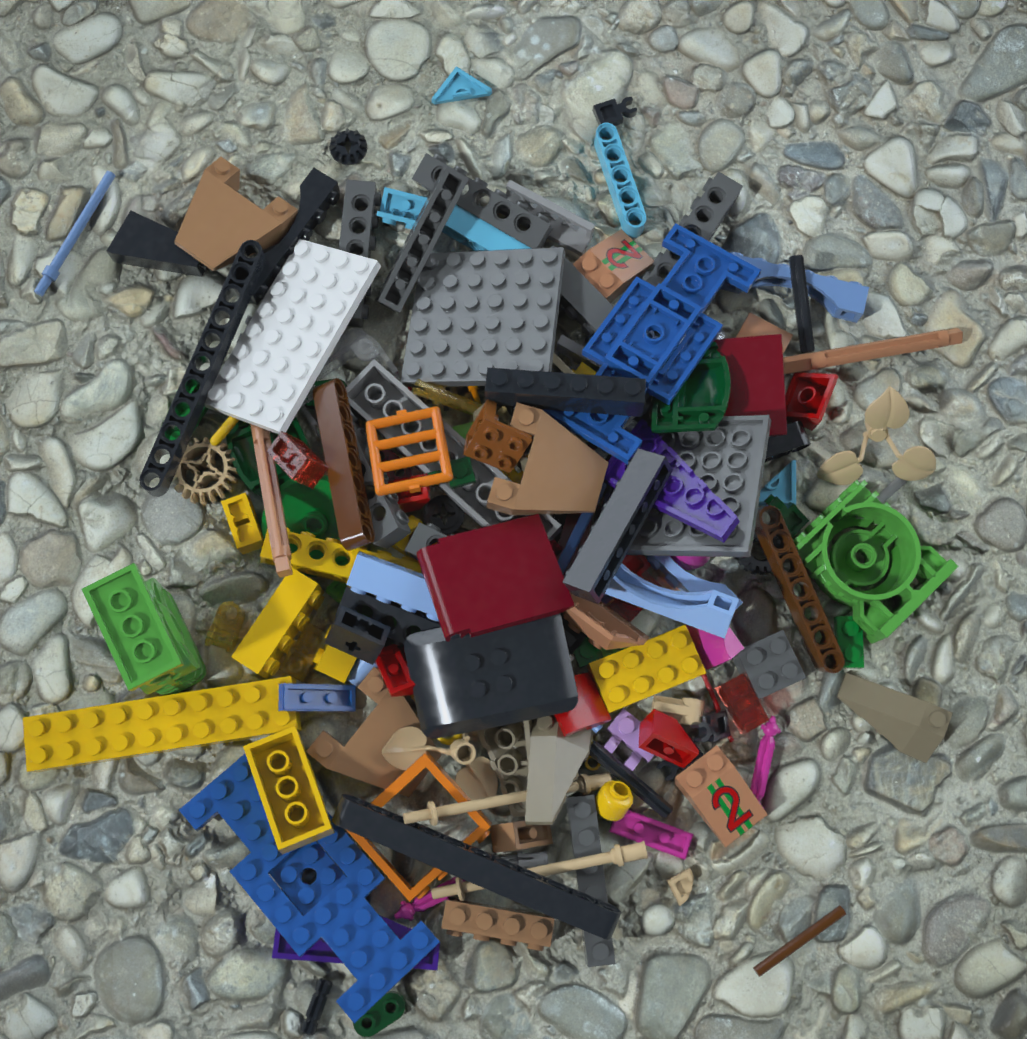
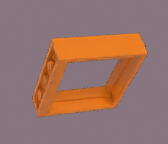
[346,751,492,902]

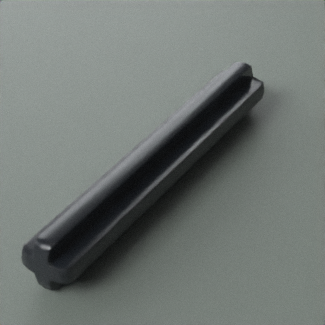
[789,255,815,353]
[589,741,673,818]

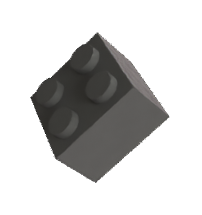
[732,630,806,702]

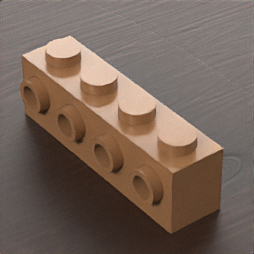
[441,898,555,951]

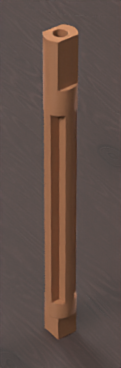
[783,328,963,375]
[250,424,293,578]

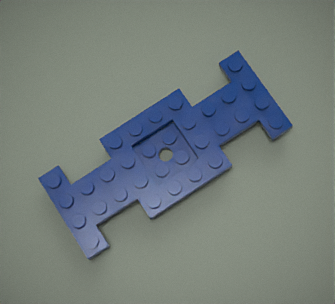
[541,223,761,465]
[179,754,440,1023]

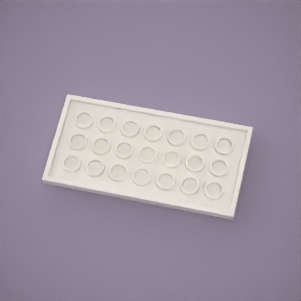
[205,239,381,436]

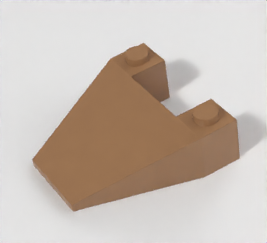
[175,156,298,271]
[487,403,609,515]
[306,667,442,797]

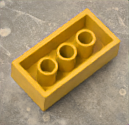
[231,567,325,679]
[587,625,706,714]
[243,726,335,854]

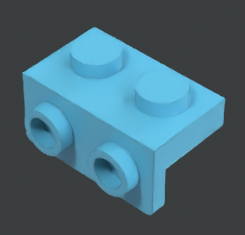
[376,187,427,229]

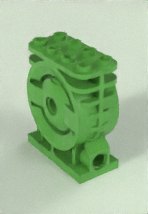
[793,479,959,644]
[82,563,207,695]

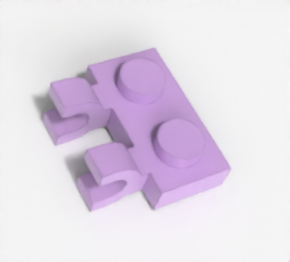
[603,708,654,771]

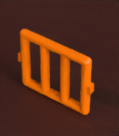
[365,406,453,496]

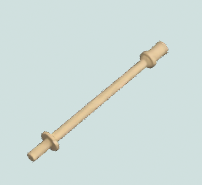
[403,771,612,826]
[431,841,648,901]

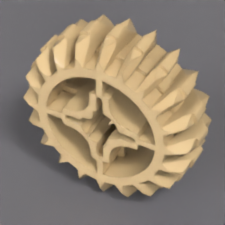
[172,437,238,505]

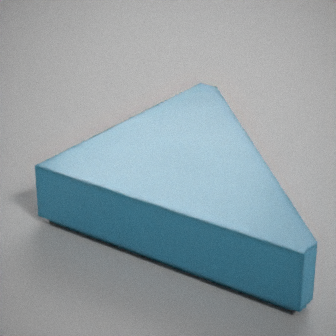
[431,66,492,105]
[758,460,796,506]

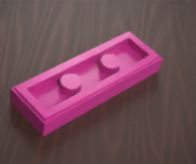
[609,810,694,860]

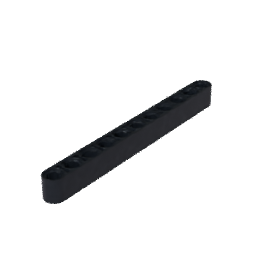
[139,240,266,497]
[332,794,622,940]

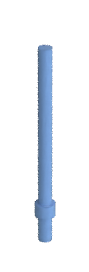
[34,171,116,297]

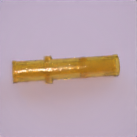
[412,379,483,416]

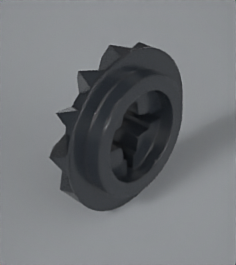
[329,128,368,165]
[424,495,464,535]

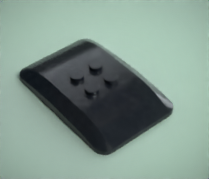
[404,613,578,739]

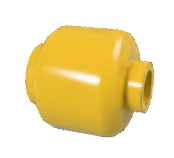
[595,780,633,821]

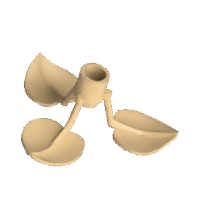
[816,386,936,485]
[382,726,498,800]

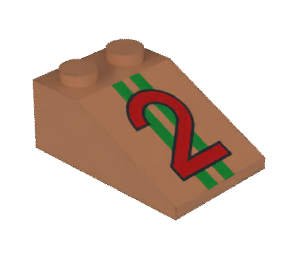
[573,229,654,303]
[675,745,768,848]

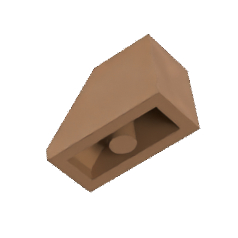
[490,820,553,853]

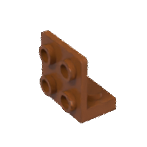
[463,399,532,473]

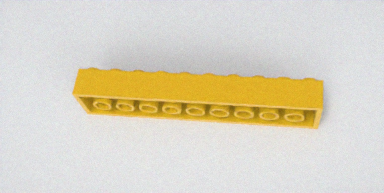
[23,676,302,772]

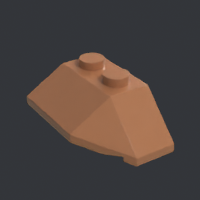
[562,575,650,650]

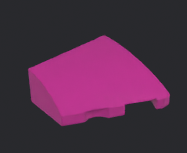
[684,624,744,670]

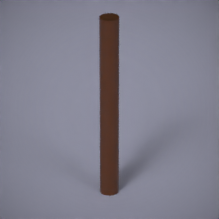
[753,905,846,977]

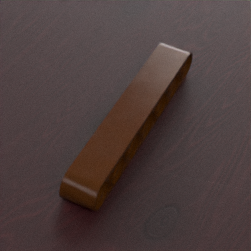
[313,378,375,551]
[755,505,845,673]

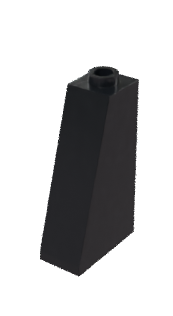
[106,210,209,277]

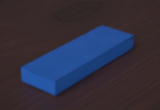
[278,683,356,712]

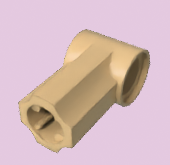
[651,695,705,727]

